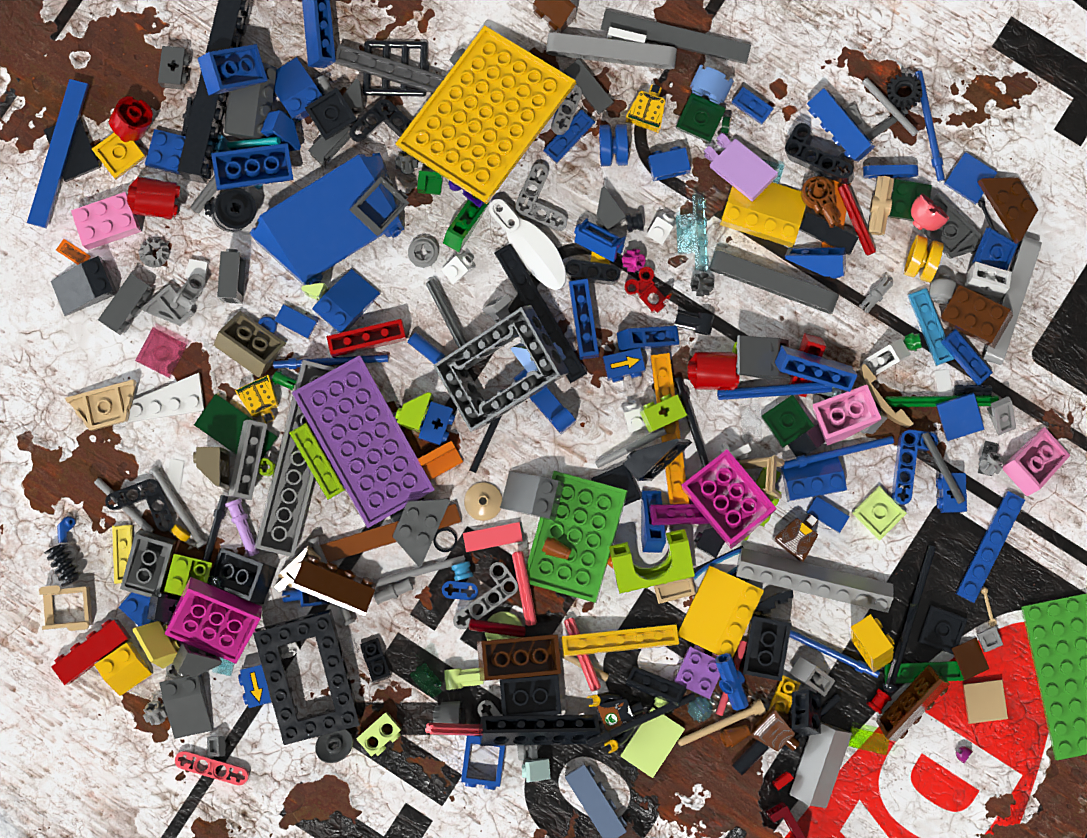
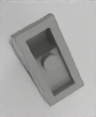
[987,397,1016,435]

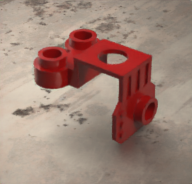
[624,267,672,313]

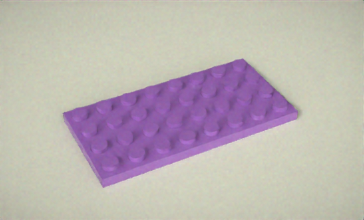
[292,355,434,528]

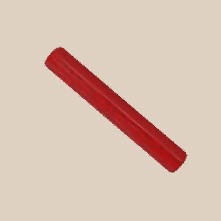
[838,184,876,256]

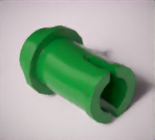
[272,371,297,391]

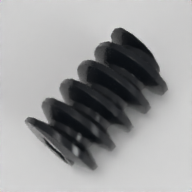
[44,544,83,587]

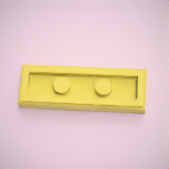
[112,525,133,584]

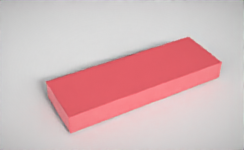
[463,522,523,552]

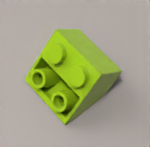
[164,553,212,596]

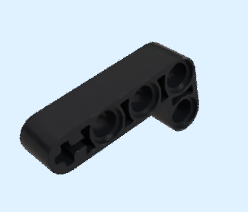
[785,123,855,184]

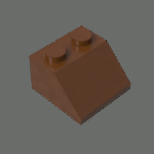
[533,0,576,33]

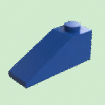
[785,248,846,278]
[617,326,679,352]
[641,490,666,553]

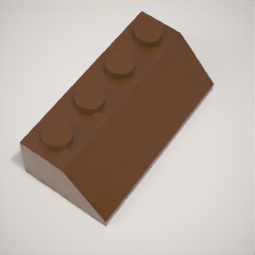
[292,555,377,616]

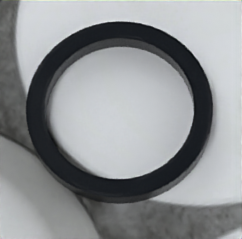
[433,528,457,552]

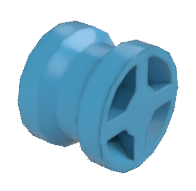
[451,561,473,581]

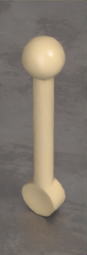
[981,587,997,627]

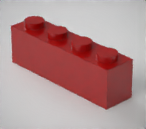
[326,319,407,357]
[51,619,131,685]

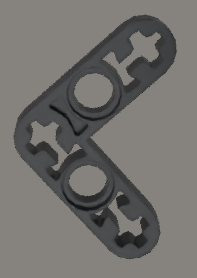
[349,99,411,142]
[105,479,174,533]

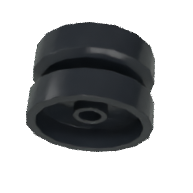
[210,188,257,233]

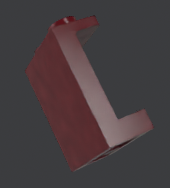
[766,802,806,838]

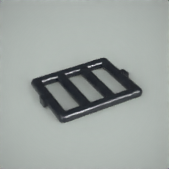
[363,40,429,97]

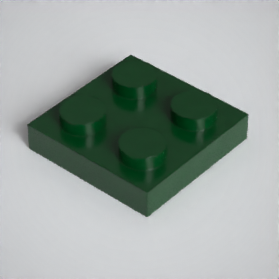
[676,93,726,144]
[888,179,932,221]
[761,395,814,448]

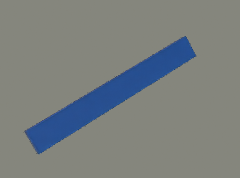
[27,79,89,229]

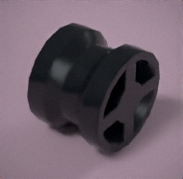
[626,212,644,233]

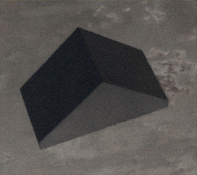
[788,424,825,457]

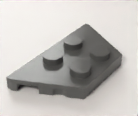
[923,193,983,259]
[392,498,450,567]

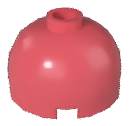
[911,194,949,231]

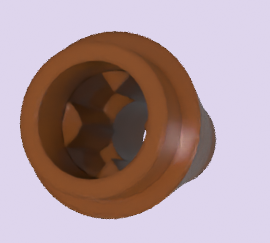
[542,537,572,560]
[720,725,751,748]

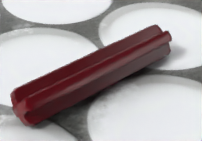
[468,619,526,637]

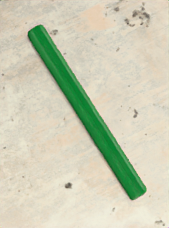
[884,396,999,407]

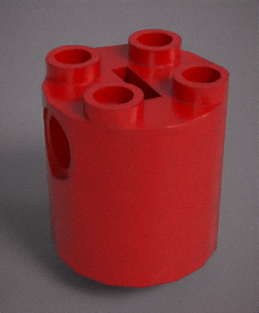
[127,176,180,220]
[687,352,740,390]

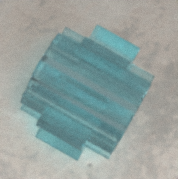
[687,696,713,722]

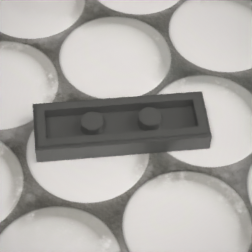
[564,59,614,115]

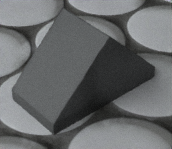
[343,78,364,113]

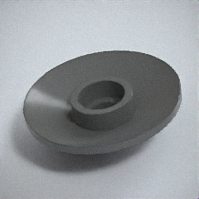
[315,729,353,763]

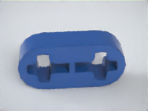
[442,581,479,600]

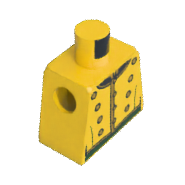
[625,84,665,133]
[235,375,279,424]

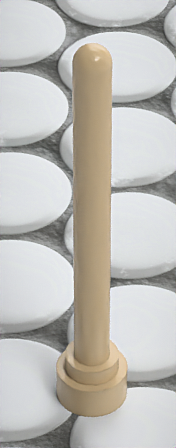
[678,699,767,746]

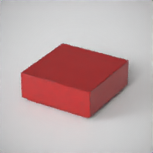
[773,771,794,790]

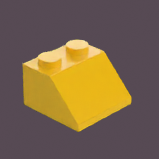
[94,642,153,696]

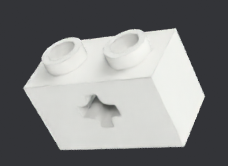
[965,262,1012,298]

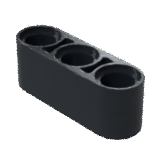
[565,259,620,285]

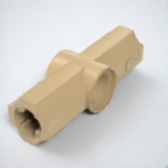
[868,176,894,236]

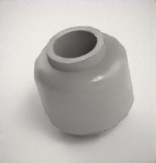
[930,275,956,304]

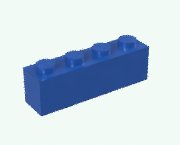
[302,0,336,69]
[807,88,876,162]
[569,279,599,360]
[774,346,857,392]

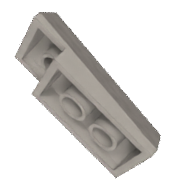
[789,722,852,808]

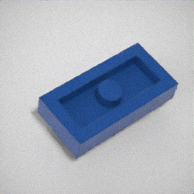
[731,87,774,125]

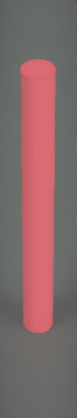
[715,640,748,716]

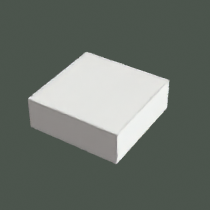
[186,259,209,281]

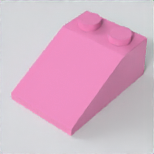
[812,385,881,446]
[1002,427,1071,496]

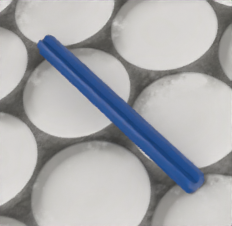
[717,382,832,400]

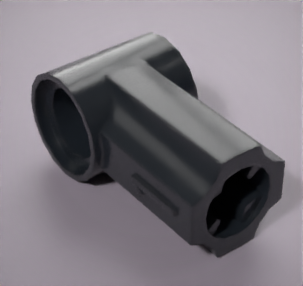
[674,309,715,335]

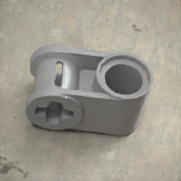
[173,274,205,312]

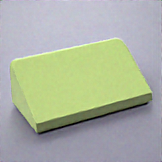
[301,283,329,301]

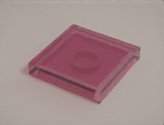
[135,327,187,378]

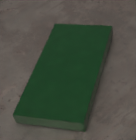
[194,394,279,459]

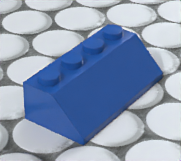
[211,143,294,190]

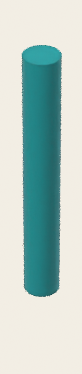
[227,137,281,149]

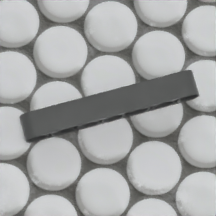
[709,250,839,314]

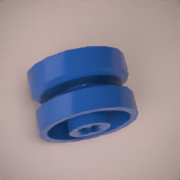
[599,124,629,167]

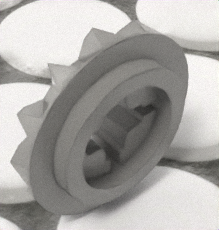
[138,237,169,268]
[408,237,438,268]

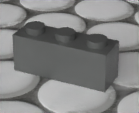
[98,273,153,335]

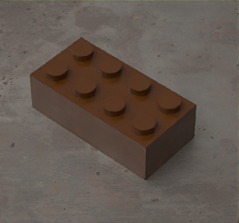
[477,634,561,681]

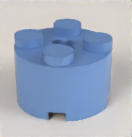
[690,65,734,105]

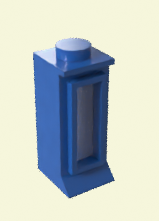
[574,218,626,262]

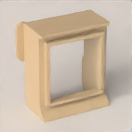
[737,455,785,500]
[39,585,93,631]

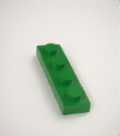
[884,661,964,684]

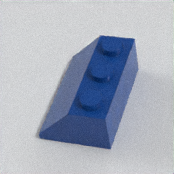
[780,457,847,502]

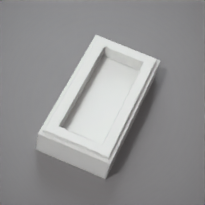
[608,27,646,43]

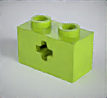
[640,394,687,433]

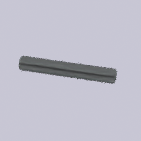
[426,279,467,348]

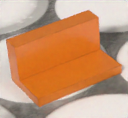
[418,441,463,480]

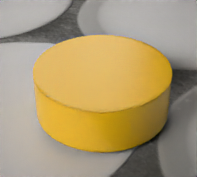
[171,524,191,542]

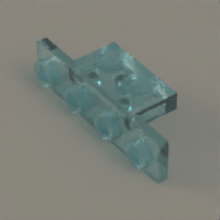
[676,194,709,272]

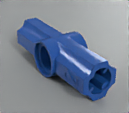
[715,653,749,711]

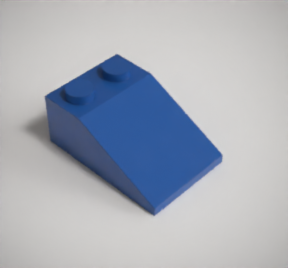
[198,44,268,95]
[274,57,322,124]
[312,269,380,333]

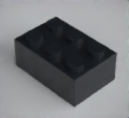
[743,614,792,681]
[500,674,561,716]

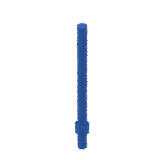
[915,71,945,182]
[273,354,388,370]
[782,436,894,469]
[790,630,880,678]

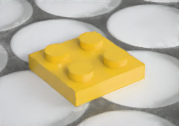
[92,133,146,180]

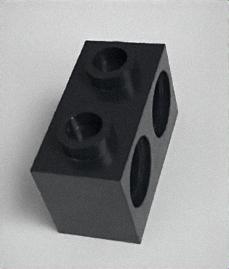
[791,689,821,736]

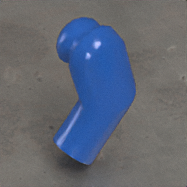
[57,516,76,543]

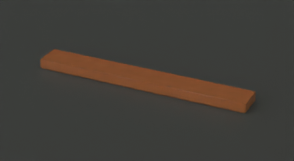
[312,504,461,562]

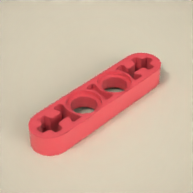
[175,751,249,785]

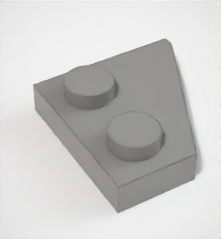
[141,285,194,326]

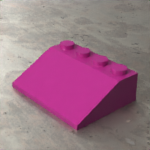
[682,449,777,549]
[164,577,262,664]

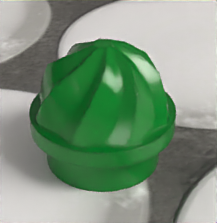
[904,332,922,351]

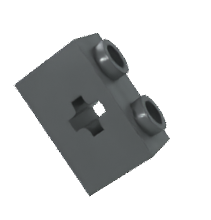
[158,46,191,90]

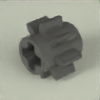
[395,151,418,174]
[690,273,714,297]

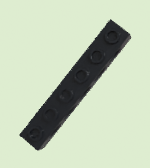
[479,715,600,746]

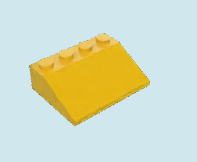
[720,182,807,248]
[678,566,764,658]

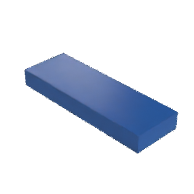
[543,109,595,164]
[941,329,993,385]

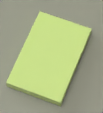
[620,707,685,778]

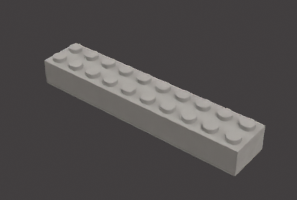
[254,360,335,557]

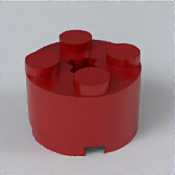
[108,96,153,142]

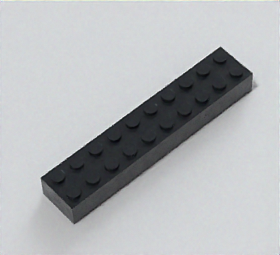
[177,0,251,184]

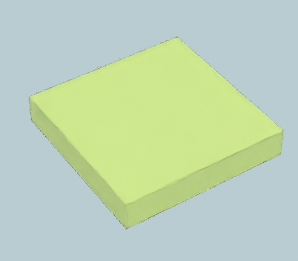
[852,486,907,541]

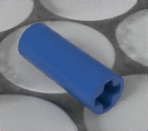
[407,332,446,364]

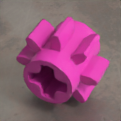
[622,248,646,273]

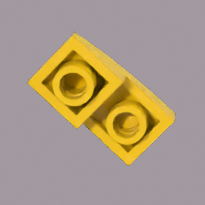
[767,675,801,714]

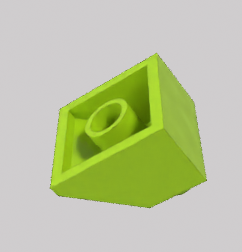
[395,392,434,433]

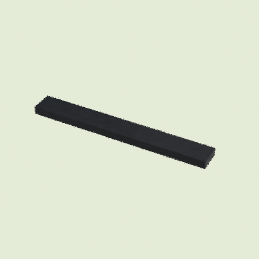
[494,243,587,384]

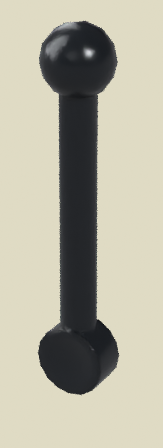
[978,199,999,233]

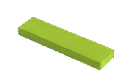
[289,423,345,500]

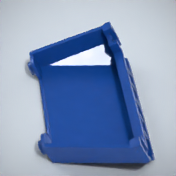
[250,153,404,285]

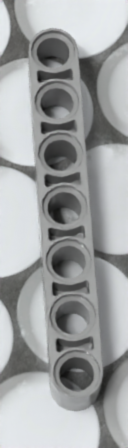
[546,33,677,70]
[982,236,1042,365]

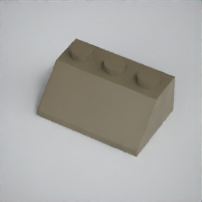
[213,311,286,378]
[193,447,230,490]

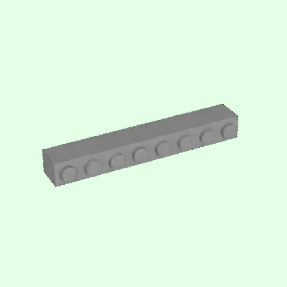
[736,548,893,613]

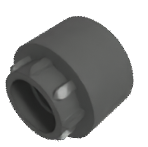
[433,701,465,724]

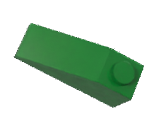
[443,195,490,252]

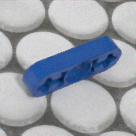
[863,165,918,179]

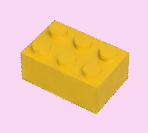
[851,614,894,673]

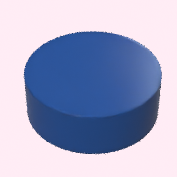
[258,317,277,334]

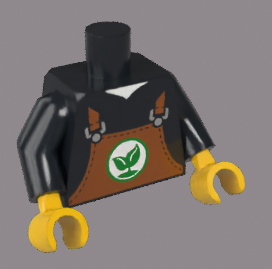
[587,692,644,753]

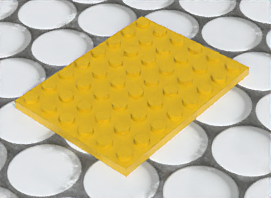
[395,25,576,204]

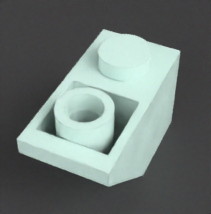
[522,758,550,782]

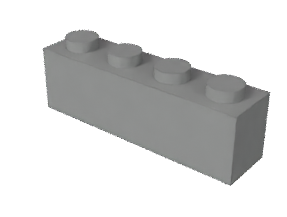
[228,420,267,500]

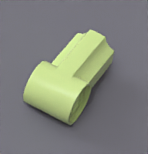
[444,668,484,690]

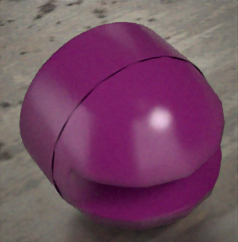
[956,746,973,763]

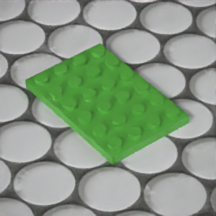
[526,471,628,603]

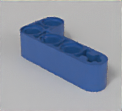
[513,369,576,435]
[891,430,938,505]

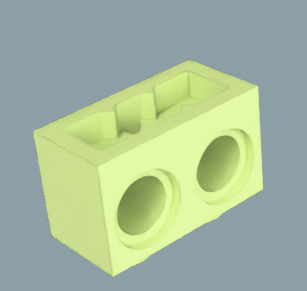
[356,712,402,757]

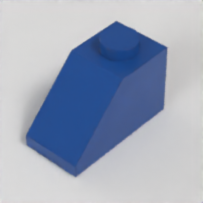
[261,110,301,152]

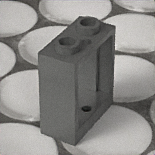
[349,176,409,236]
[217,249,246,304]

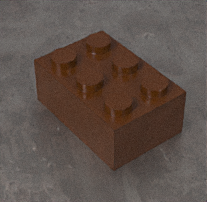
[940,285,1013,349]

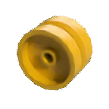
[904,235,944,283]

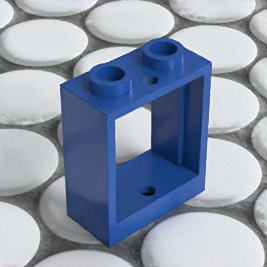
[461,736,505,790]

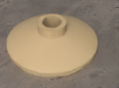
[464,482,502,521]

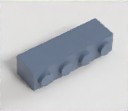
[565,763,627,838]

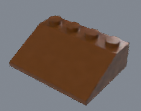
[876,665,950,742]

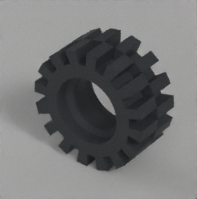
[887,73,923,110]

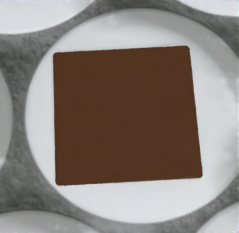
[952,638,989,680]

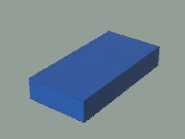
[274,304,317,339]
[806,496,850,533]

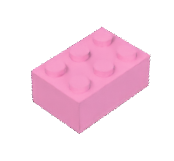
[71,192,142,250]

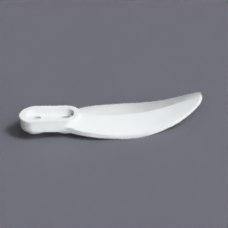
[489,199,566,290]

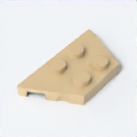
[65,379,137,431]

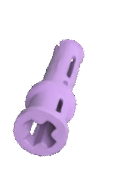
[225,499,260,557]

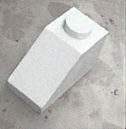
[863,339,911,376]

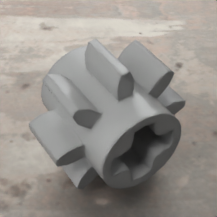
[978,452,1003,475]
[143,701,167,725]

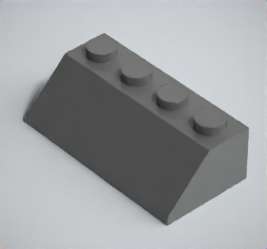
[224,62,277,140]

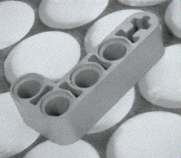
[453,562,518,629]

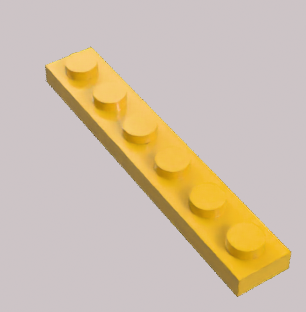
[561,624,679,657]

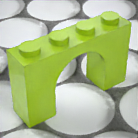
[609,529,695,594]

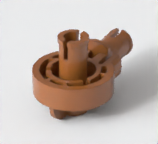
[801,176,841,228]

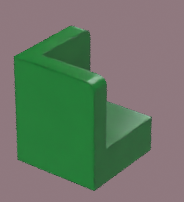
[417,171,443,195]

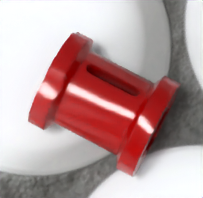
[867,689,892,715]

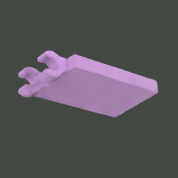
[704,133,778,202]

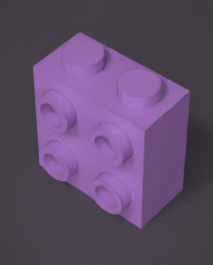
[673,645,720,699]

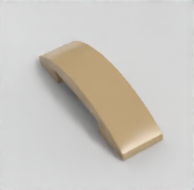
[859,364,913,428]

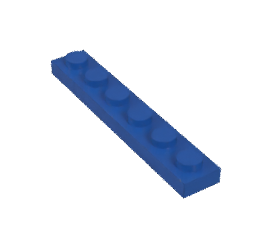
[956,491,1025,603]

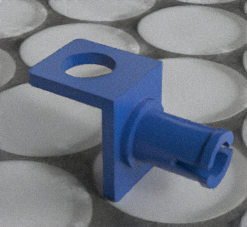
[282,589,328,607]

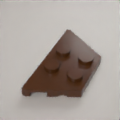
[977,178,1038,244]

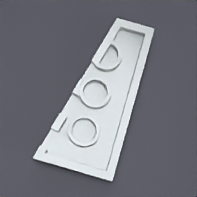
[128,373,205,423]

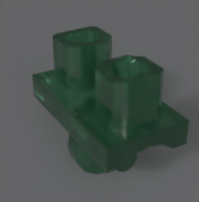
[410,663,442,698]

